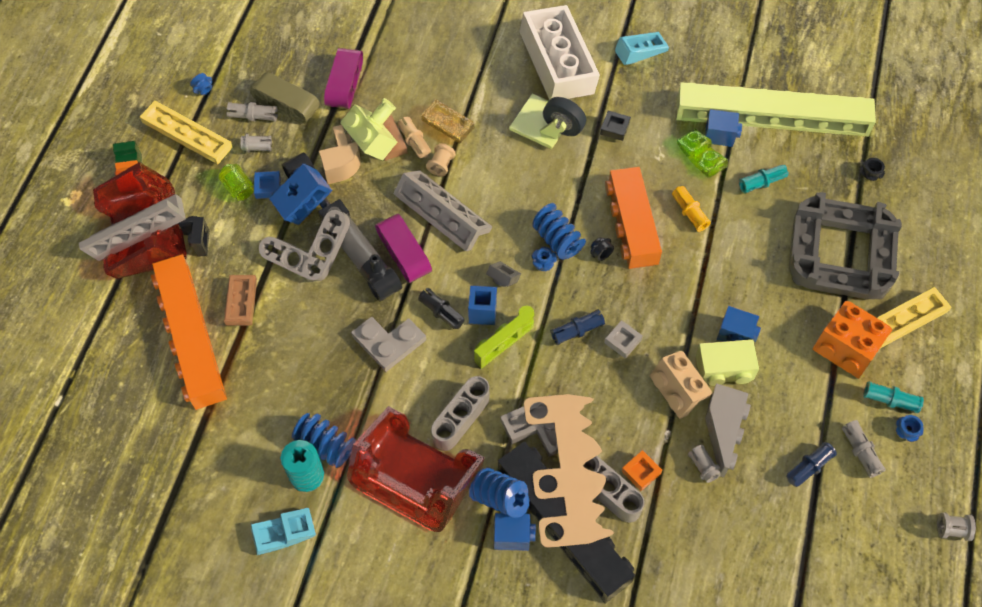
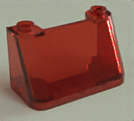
[93,162,187,279]
[347,406,485,532]

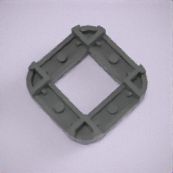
[789,192,902,299]

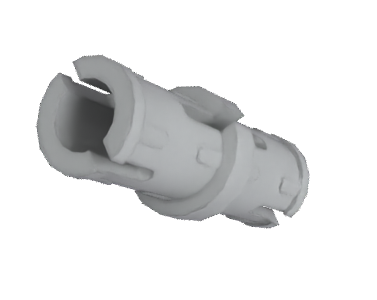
[227,102,278,121]
[841,420,886,478]

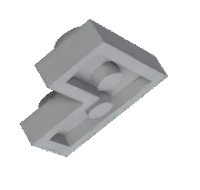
[351,317,426,372]
[500,395,558,457]

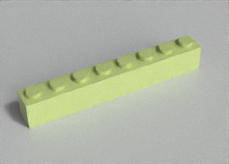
[676,82,876,137]

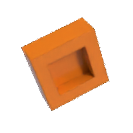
[621,450,662,491]

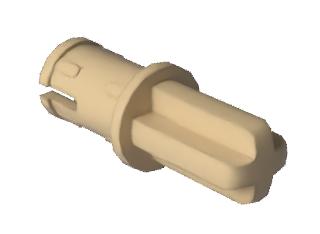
[397,117,431,158]

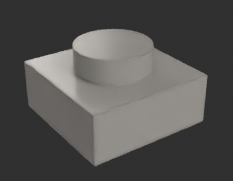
[604,320,643,359]

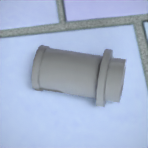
[241,133,272,153]
[688,445,721,483]

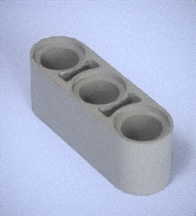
[431,376,490,451]
[584,456,645,523]

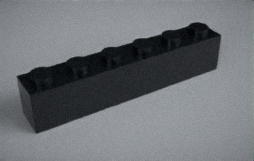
[498,441,635,604]

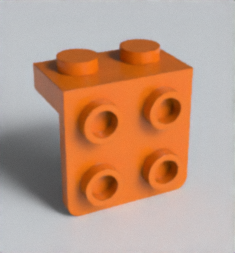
[812,301,892,379]

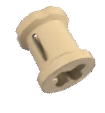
[426,143,456,176]

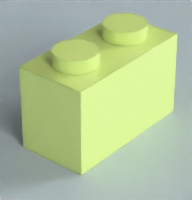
[695,340,759,386]

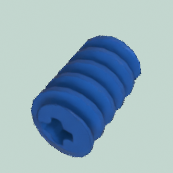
[532,203,586,260]
[292,413,356,468]
[469,468,530,518]

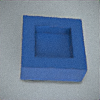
[254,171,281,199]

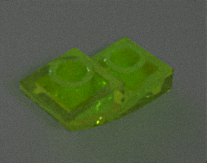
[677,129,728,178]

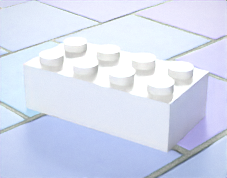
[520,5,600,100]

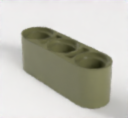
[250,72,320,124]

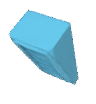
[615,32,669,65]

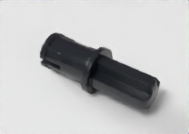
[418,288,465,329]

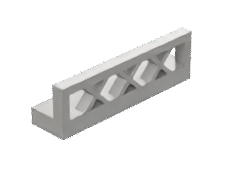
[393,171,492,251]
[79,194,186,261]

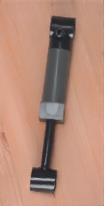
[282,152,403,302]

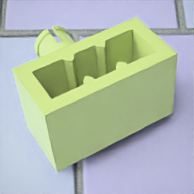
[340,98,397,161]

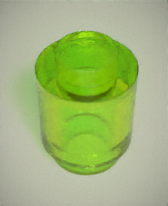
[219,164,254,201]

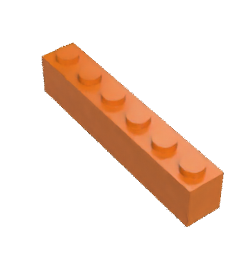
[151,254,227,410]

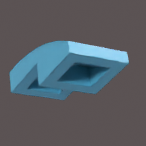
[251,508,316,555]

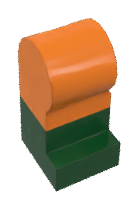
[113,141,142,190]

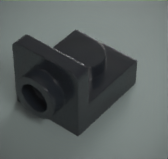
[178,216,210,257]

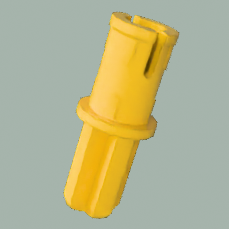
[672,186,711,232]

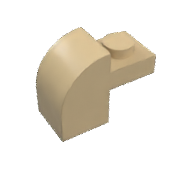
[319,125,361,184]

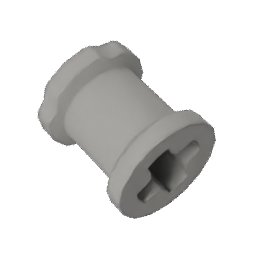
[937,512,976,541]

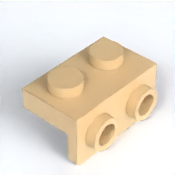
[649,351,712,419]

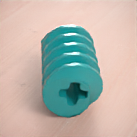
[280,440,324,492]

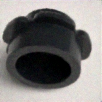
[860,158,885,181]
[590,237,614,261]

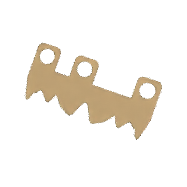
[524,394,614,548]

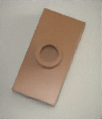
[224,275,257,326]

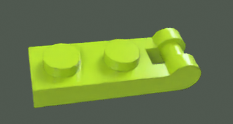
[474,306,534,369]

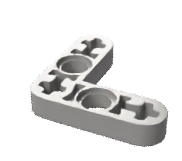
[259,210,350,281]

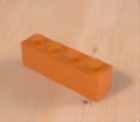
[605,167,662,269]

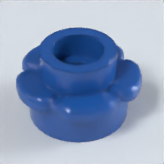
[190,73,212,95]
[532,247,557,271]
[896,415,924,442]

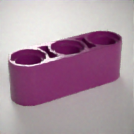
[324,48,363,109]
[375,214,432,283]

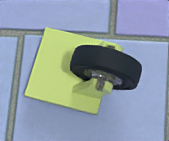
[509,93,586,149]

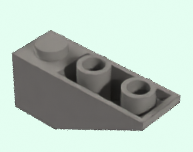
[705,383,751,477]

